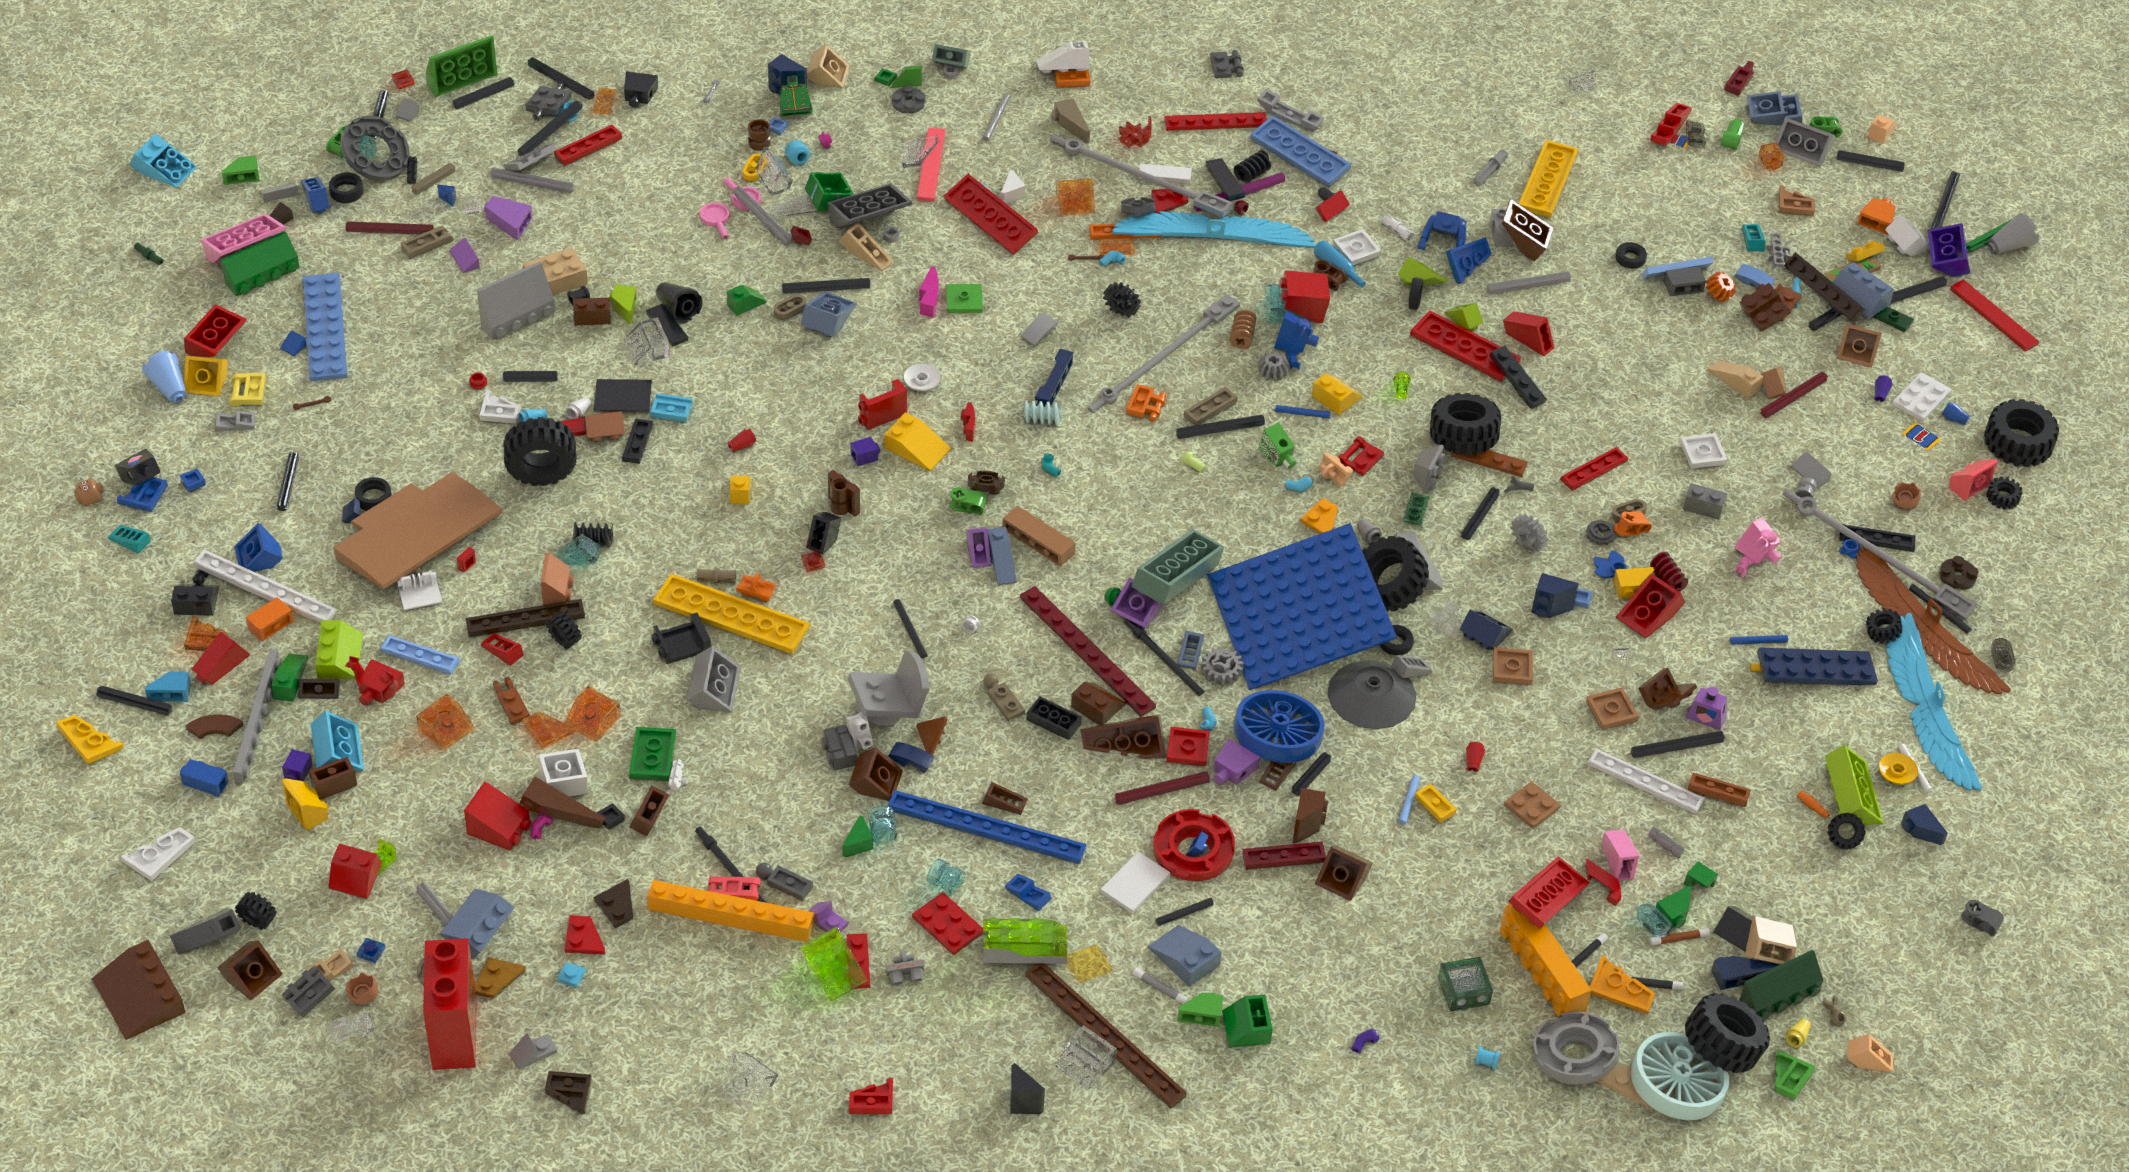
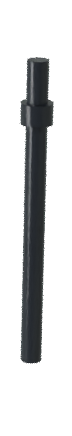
[1125,619,1205,696]
[695,826,766,903]

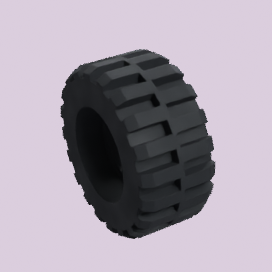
[1430,393,1501,455]
[1984,399,2059,467]
[503,417,577,486]
[1362,536,1429,612]
[1685,993,1770,1073]

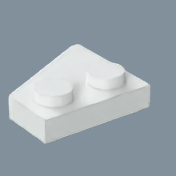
[479,390,520,424]

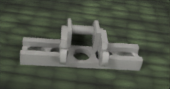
[1767,233,1791,268]

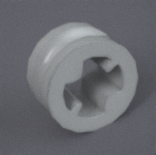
[943,65,958,80]
[884,227,900,243]

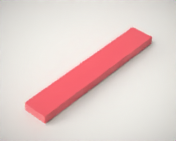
[917,127,945,202]

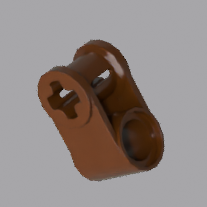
[1313,260,1347,291]

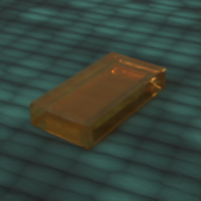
[593,88,617,115]
[1098,239,1135,256]

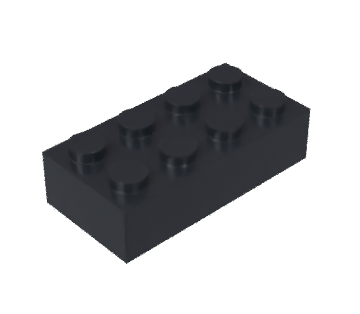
[1026,696,1082,740]

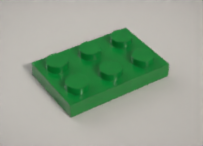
[629,727,676,781]

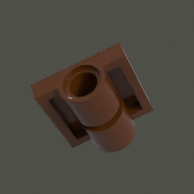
[828,470,860,517]

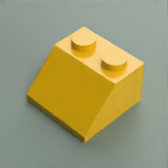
[1312,373,1363,415]
[281,779,329,831]

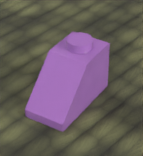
[965,527,991,568]

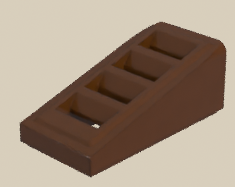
[1259,761,1296,791]
[982,782,1028,815]

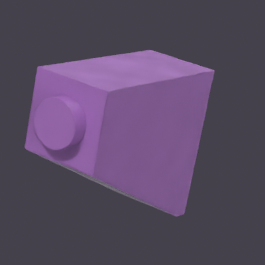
[484,196,532,240]

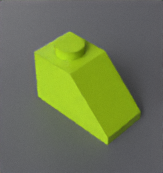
[609,285,637,323]
[1444,303,1484,331]

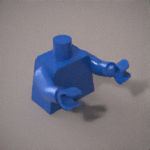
[1417,211,1467,250]
[1274,311,1319,370]

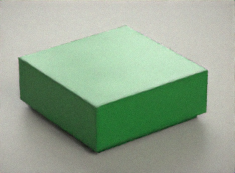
[874,68,897,86]

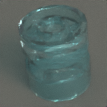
[868,805,897,843]
[927,858,965,895]

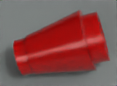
[727,429,756,452]
[1466,742,1485,772]

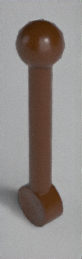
[1068,254,1104,261]
[293,396,331,410]

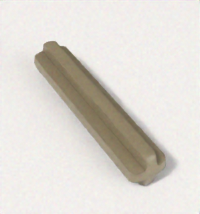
[411,163,455,195]

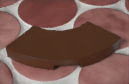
[185,714,244,739]

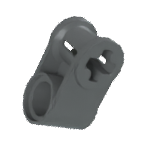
[1961,900,2004,936]

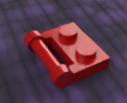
[1338,436,1384,476]

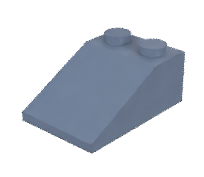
[800,291,857,337]
[1148,925,1222,987]

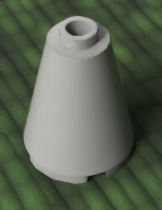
[1988,213,2039,254]

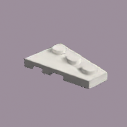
[120,827,196,881]

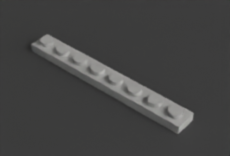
[233,649,282,784]

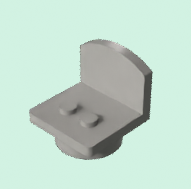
[848,651,929,726]

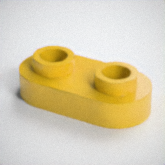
[743,154,767,181]

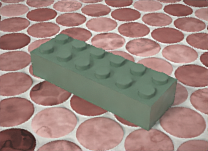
[1131,529,1225,605]

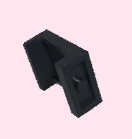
[651,612,711,664]

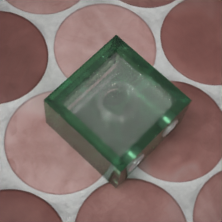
[1438,957,1493,1012]

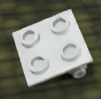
[397,571,443,611]

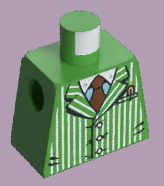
[1258,422,1296,469]

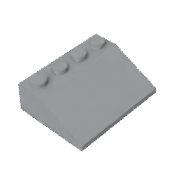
[477,262,555,340]

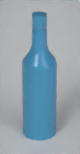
[1313,240,1366,288]

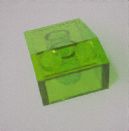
[801,926,868,1002]

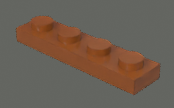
[1451,450,1528,477]

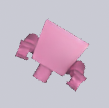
[1734,518,1782,578]

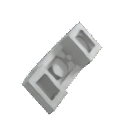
[1257,89,1325,130]

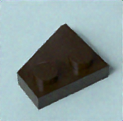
[545,1071,592,1114]

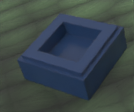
[342,498,360,523]

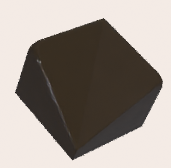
[269,202,293,225]

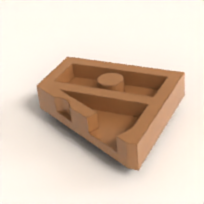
[1779,185,1815,216]

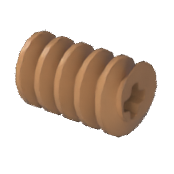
[1229,310,1257,349]

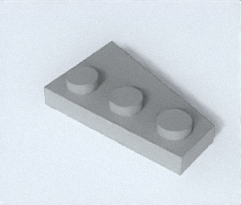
[504,143,557,172]

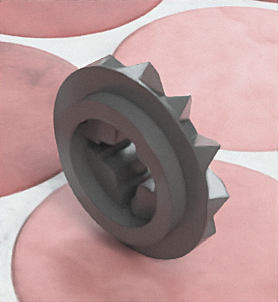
[1586,520,1616,545]

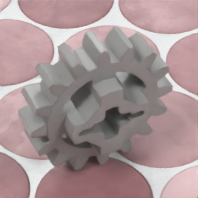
[1510,514,1548,553]
[1201,647,1243,685]

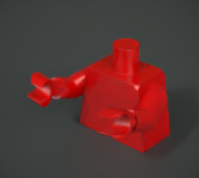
[345,656,405,706]

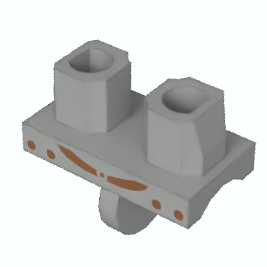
[885,950,925,985]

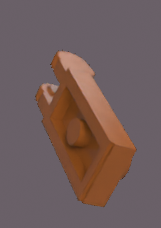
[493,676,530,725]

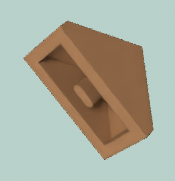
[1760,366,1786,399]

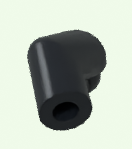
[1318,187,1335,201]

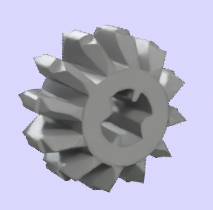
[1258,351,1289,382]

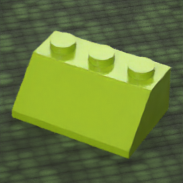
[315,620,363,679]

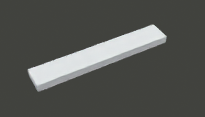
[1587,749,1705,814]

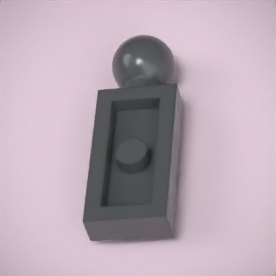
[756,862,813,901]

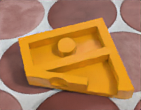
[1300,498,1338,534]

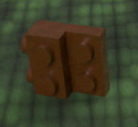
[1739,283,1791,331]

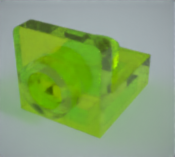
[373,838,397,874]

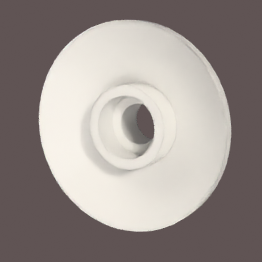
[904,364,940,391]

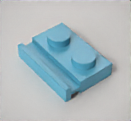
[650,393,693,422]

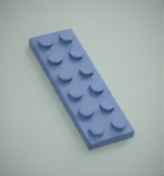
[1250,115,1351,187]

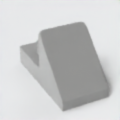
[509,1033,558,1070]

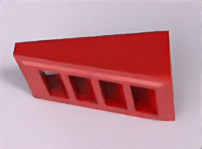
[481,633,524,666]

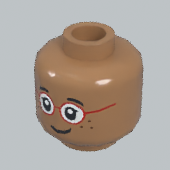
[74,478,104,506]

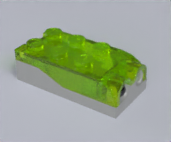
[983,918,1068,964]

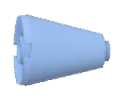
[142,351,186,403]

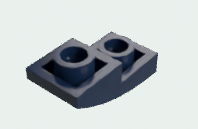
[888,742,934,773]

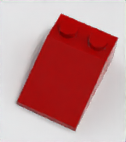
[1616,574,1685,638]

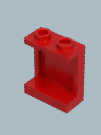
[858,379,907,430]

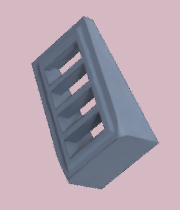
[1177,630,1204,670]

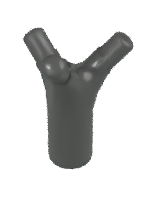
[1504,476,1534,493]

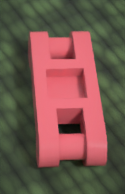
[707,876,761,901]

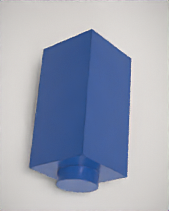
[180,759,229,797]

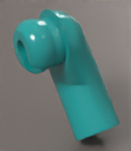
[1041,453,1061,478]

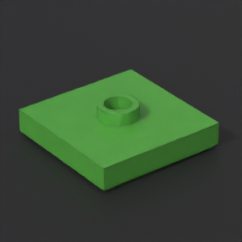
[946,284,983,313]

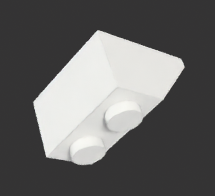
[1885,215,1930,256]

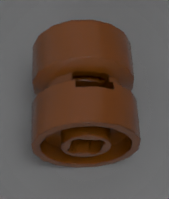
[748,119,771,151]

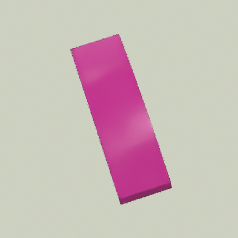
[919,266,939,317]

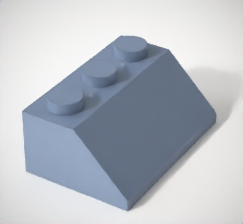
[1833,262,1894,320]
[439,889,515,960]

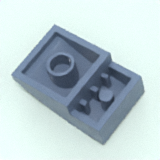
[1747,91,1802,125]

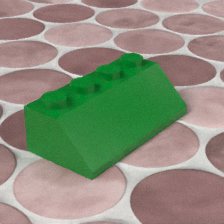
[221,231,300,296]

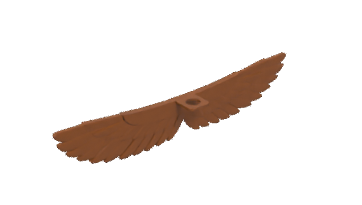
[1856,547,2011,694]

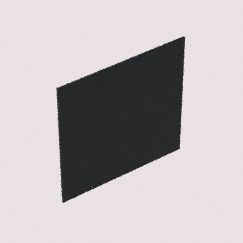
[593,379,652,411]

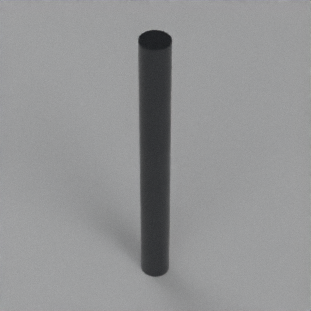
[1909,584,1972,634]
[893,599,928,659]

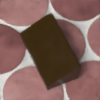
[298,679,341,699]

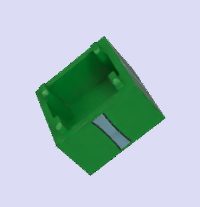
[805,172,854,211]

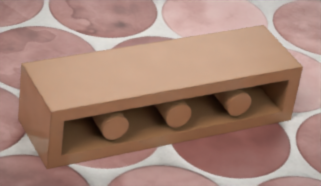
[1002,506,1076,567]

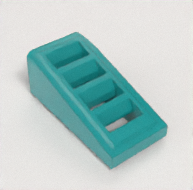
[1742,224,1766,252]
[108,525,151,554]

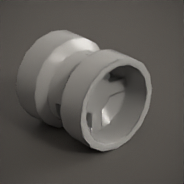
[1795,477,1817,498]

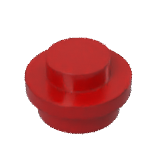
[469,372,488,389]

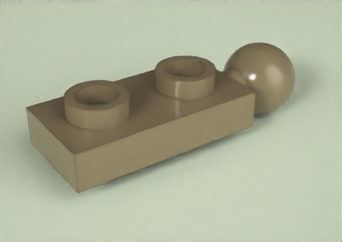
[983,673,1025,721]

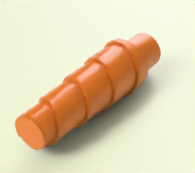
[1797,790,1830,819]

